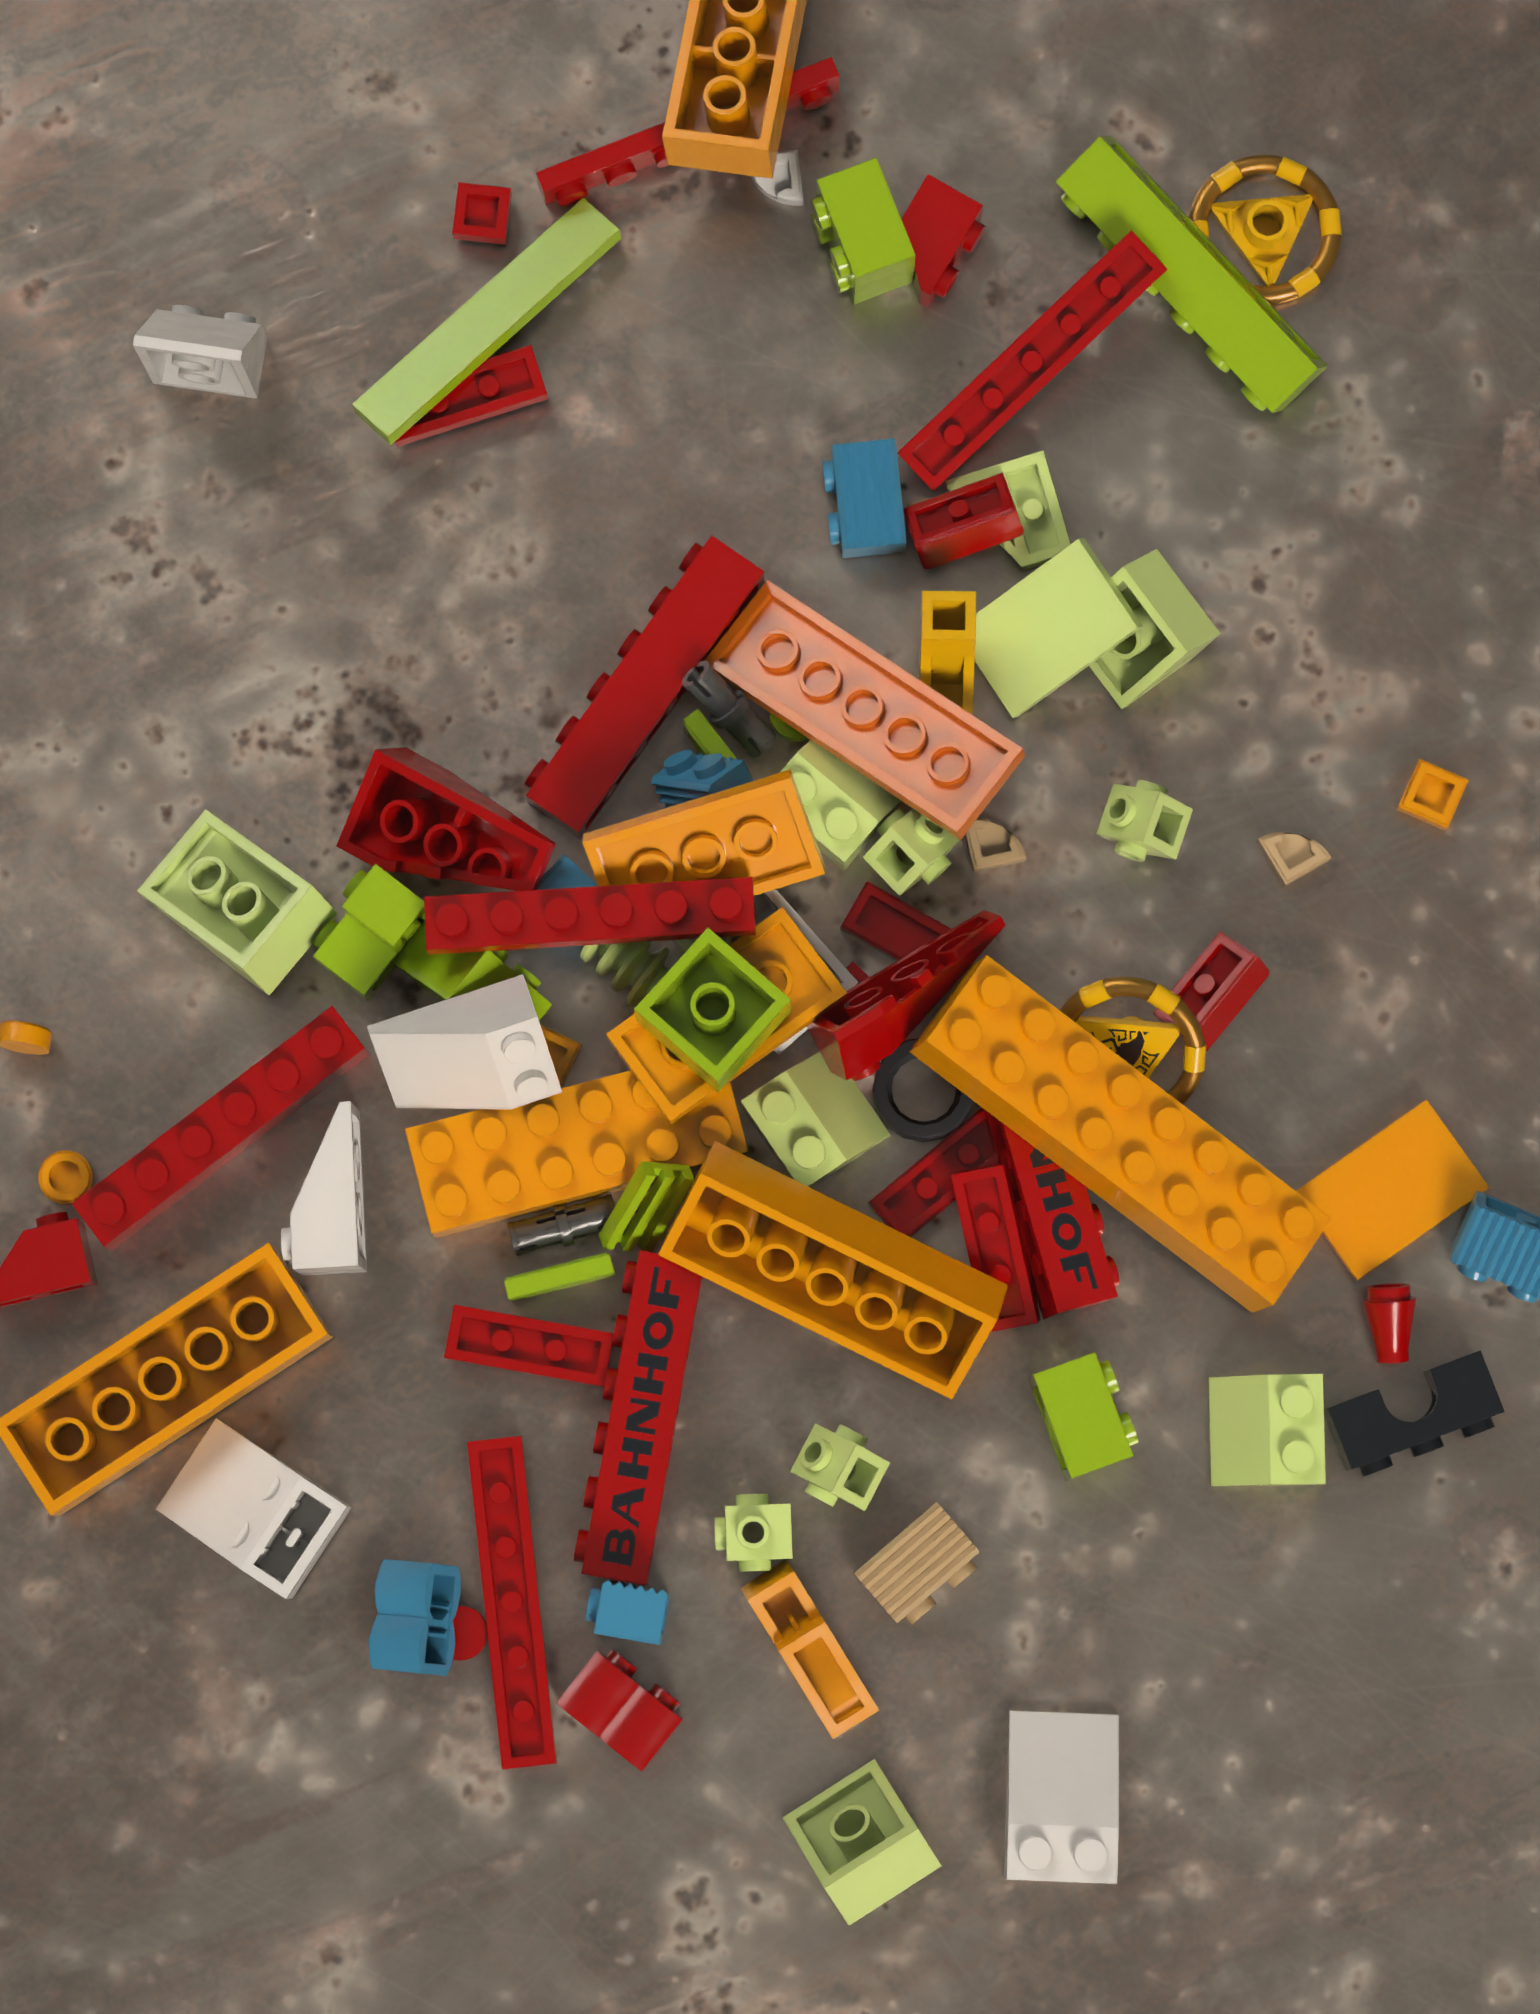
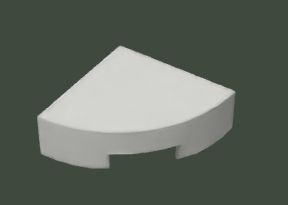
[750,149,804,206]

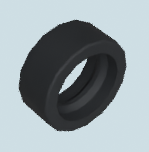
[872,1038,973,1142]

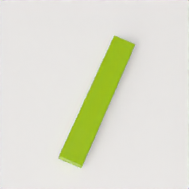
[352,198,622,445]

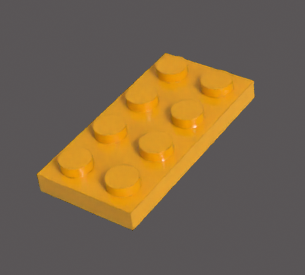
[582,769,825,896]
[606,907,847,1124]

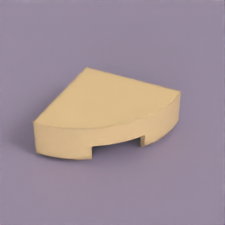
[965,817,1027,872]
[1256,832,1332,887]

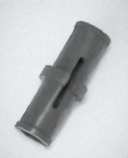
[682,661,776,758]
[507,1194,615,1256]

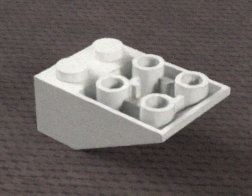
[156,1418,352,1599]

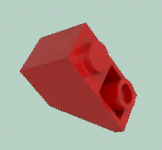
[901,174,986,308]

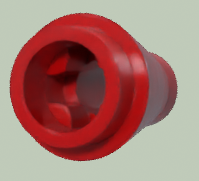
[1362,1283,1416,1364]

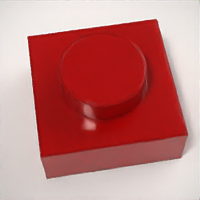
[452,182,512,245]

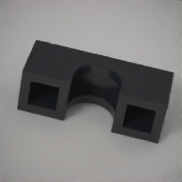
[1324,1350,1505,1477]

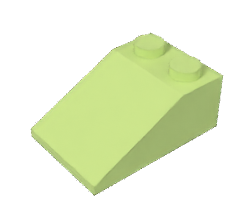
[137,809,338,996]

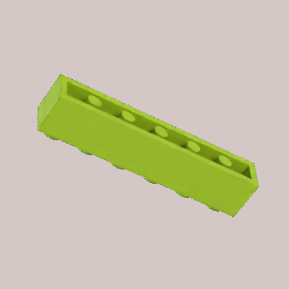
[1055,136,1328,413]

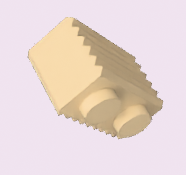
[853,1502,980,1624]

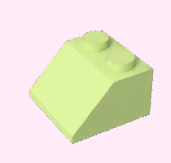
[1089,549,1221,710]
[780,740,903,871]
[741,1052,891,1188]
[1208,1374,1326,1486]
[782,1759,942,1925]

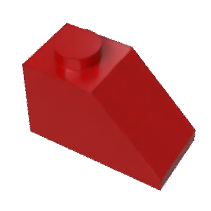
[0,1212,98,1308]

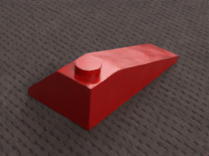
[336,747,556,891]
[807,910,1006,1081]

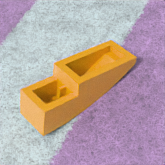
[741,1559,879,1739]

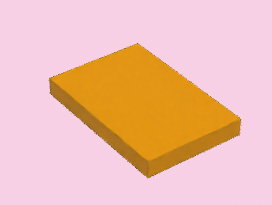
[1296,1099,1490,1281]

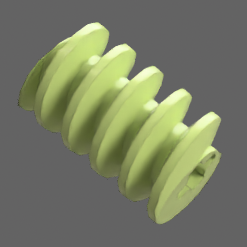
[580,941,672,1007]

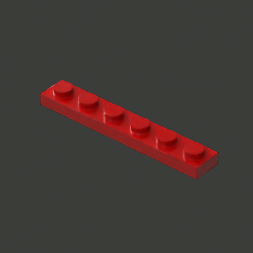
[536,57,840,206]
[897,230,1168,492]
[424,877,756,955]
[467,1436,557,1770]

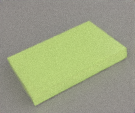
[975,538,1143,718]

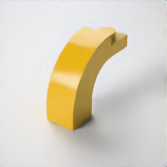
[919,591,976,715]

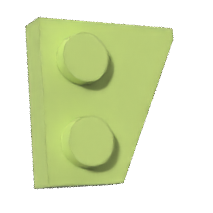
[945,451,1071,570]

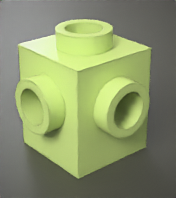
[1096,780,1193,862]
[863,808,960,896]
[790,1423,890,1511]
[715,1494,793,1572]

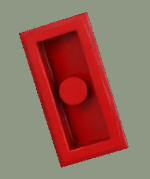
[903,472,1024,569]
[1153,931,1269,1052]

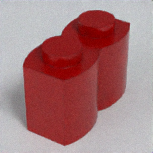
[556,1649,683,1772]

